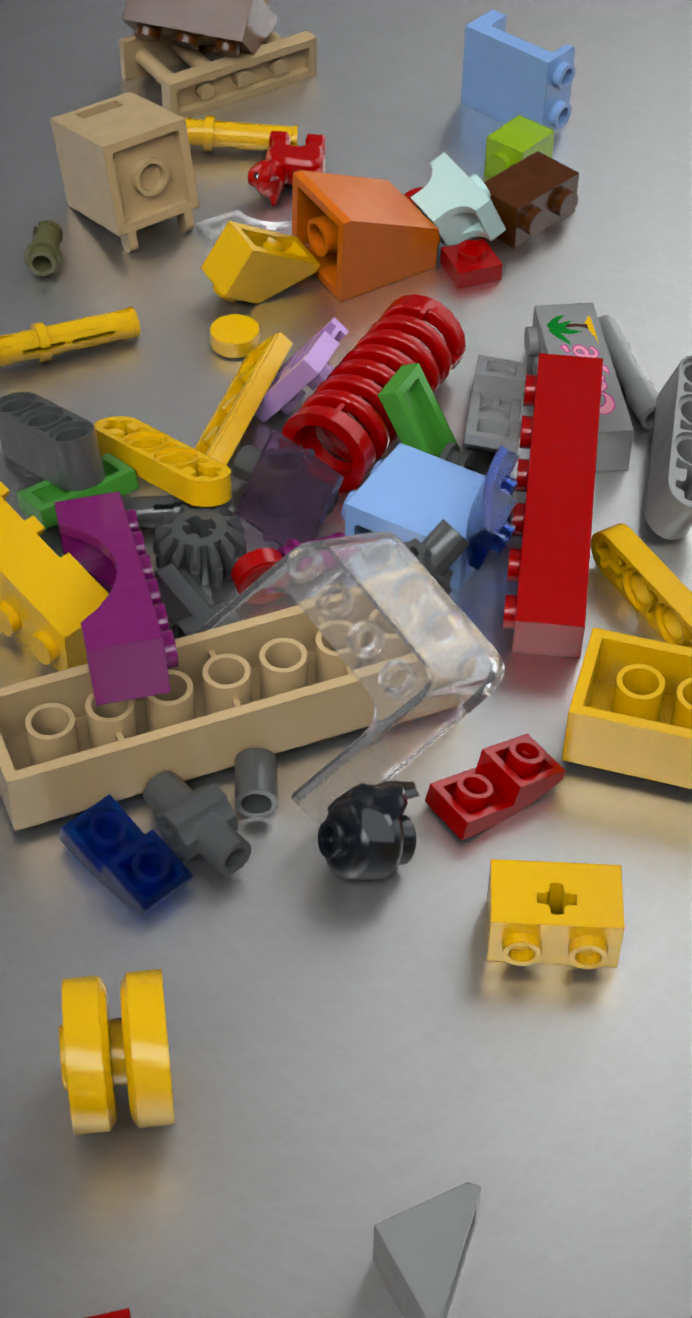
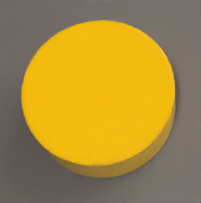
[210,314,260,358]

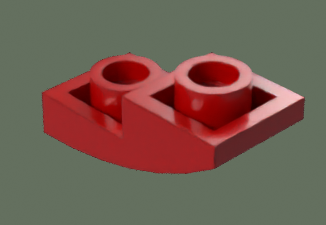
[425,733,566,840]

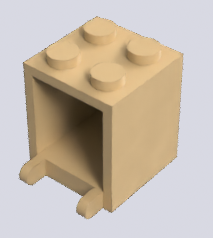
[50,91,200,253]

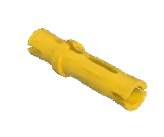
[185,115,298,152]
[0,306,140,368]

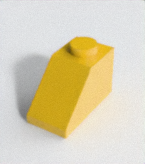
[201,221,320,304]

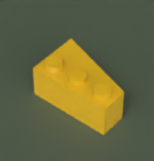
[0,481,109,671]

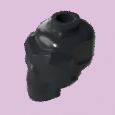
[318,781,419,881]

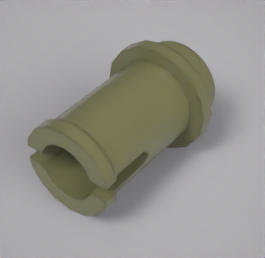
[24,220,63,276]

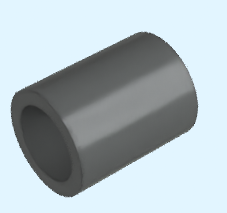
[235,748,278,817]

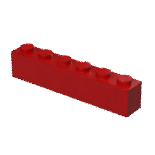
[502,353,603,658]

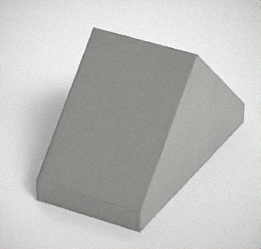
[373,1182,481,1318]

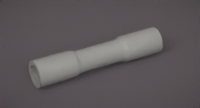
[598,315,659,430]

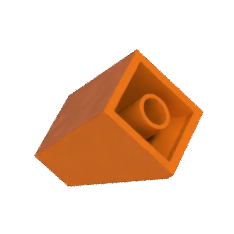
[292,170,440,302]

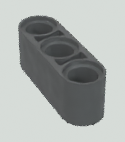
[0,392,105,491]

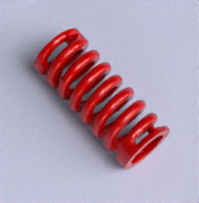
[281,294,466,493]

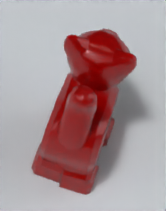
[247,131,326,207]

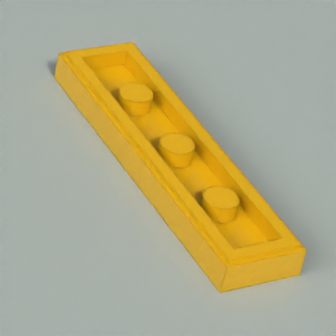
[194,331,293,465]

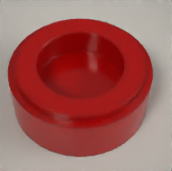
[231,548,290,601]

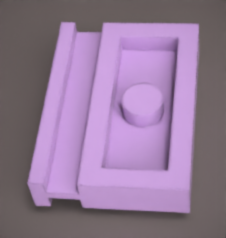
[254,317,349,423]

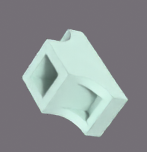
[411,152,506,247]

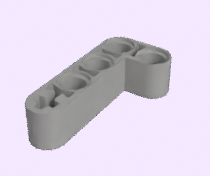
[644,356,692,540]

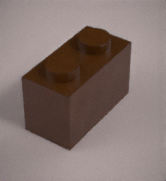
[484,151,579,249]

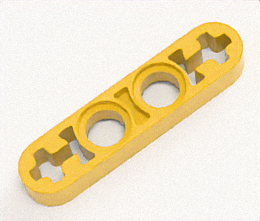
[94,416,232,507]
[591,523,692,648]

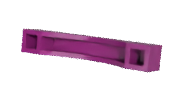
[54,491,179,706]

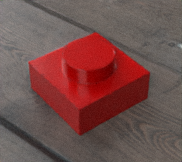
[440,238,503,289]

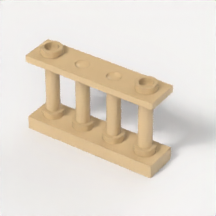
[119,0,317,118]

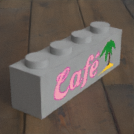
[524,302,634,472]

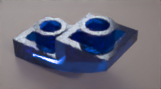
[466,445,520,571]
[58,794,193,916]

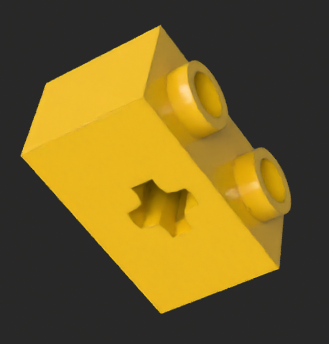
[487,859,625,969]

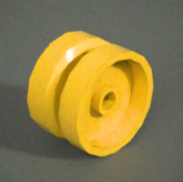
[59,969,175,1136]

